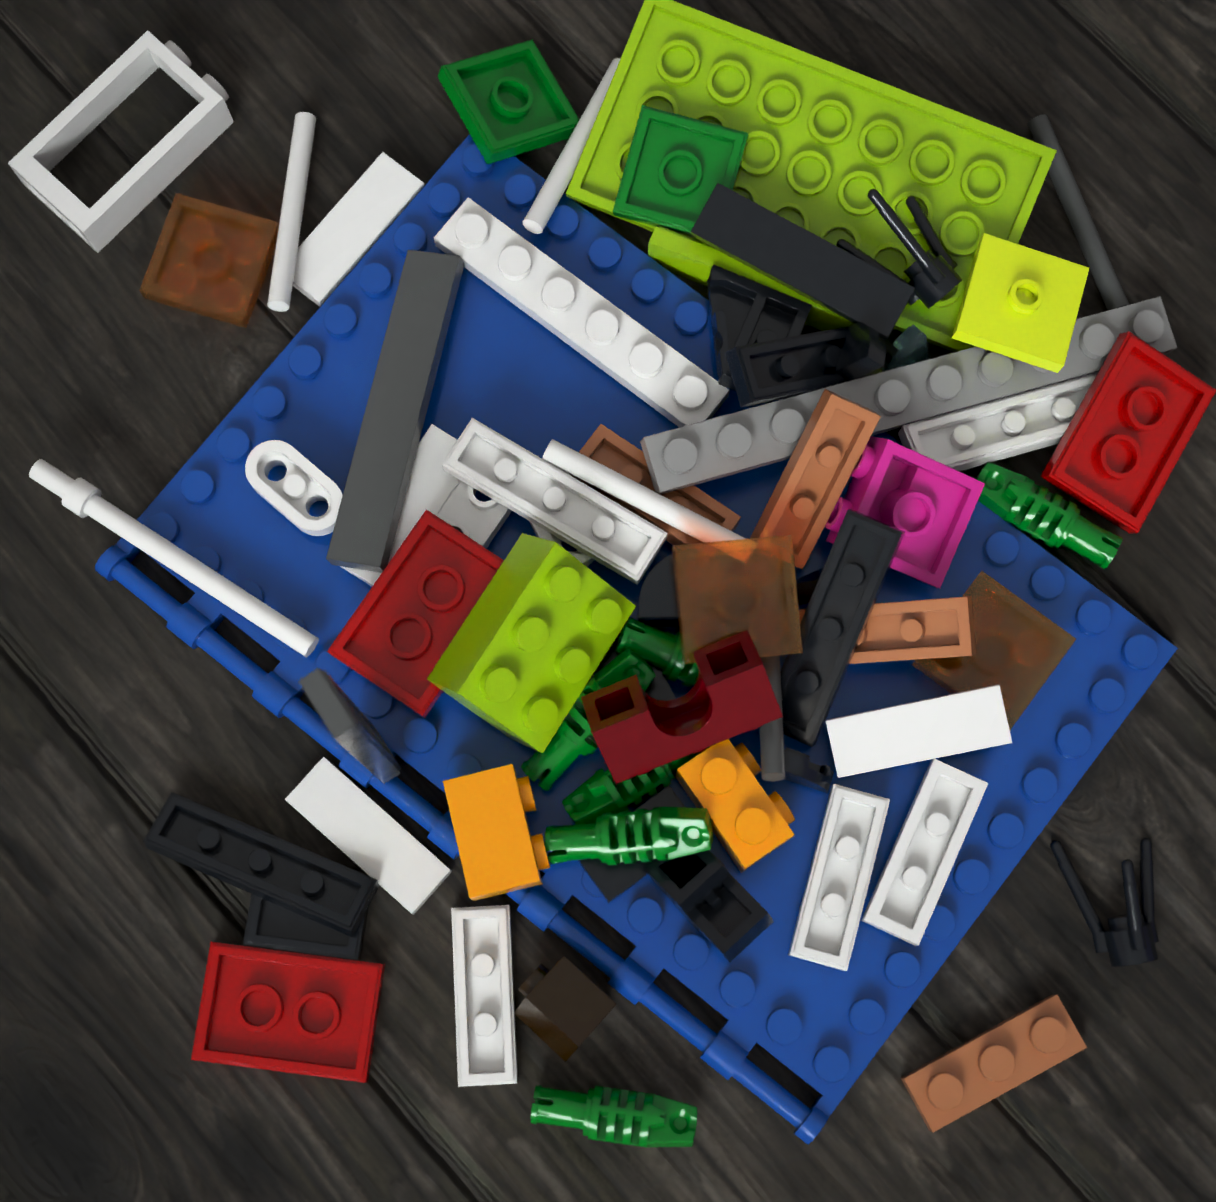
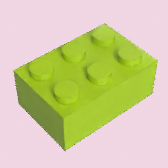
[427,533,636,754]

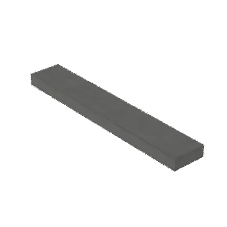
[326,249,464,573]
[298,668,401,784]

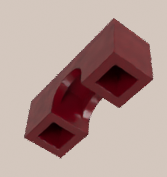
[581,630,783,784]

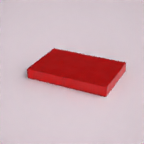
[1040,331,1216,534]
[327,510,504,718]
[191,942,385,1083]

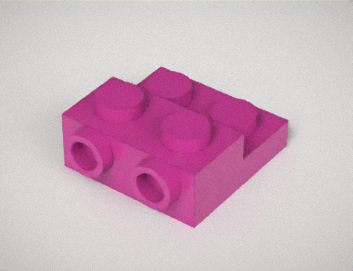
[825,436,985,589]

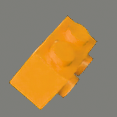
[675,739,795,873]
[443,764,550,901]

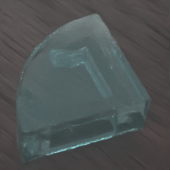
[882,324,929,372]

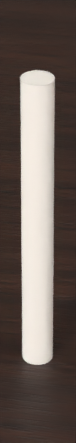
[523,58,621,234]
[267,112,316,312]
[542,439,756,564]

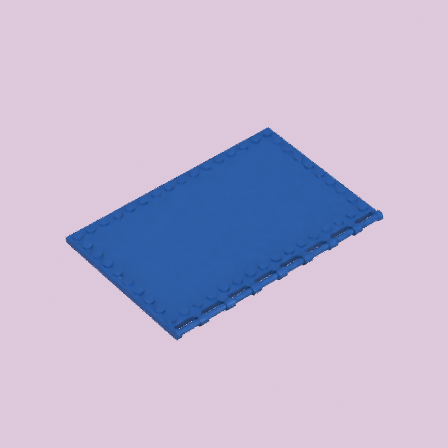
[95,134,1178,1145]

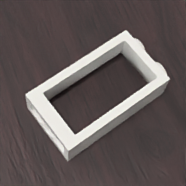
[8,31,234,253]

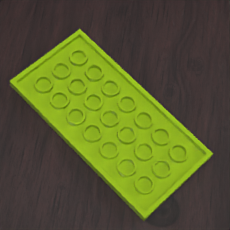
[566,0,1057,352]

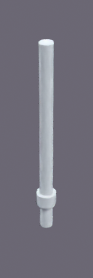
[29,459,319,657]

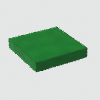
[437,39,579,165]
[613,105,748,236]

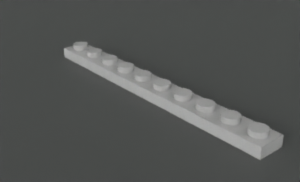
[640,296,1177,495]

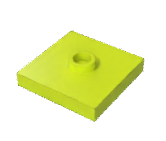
[952,233,1089,373]

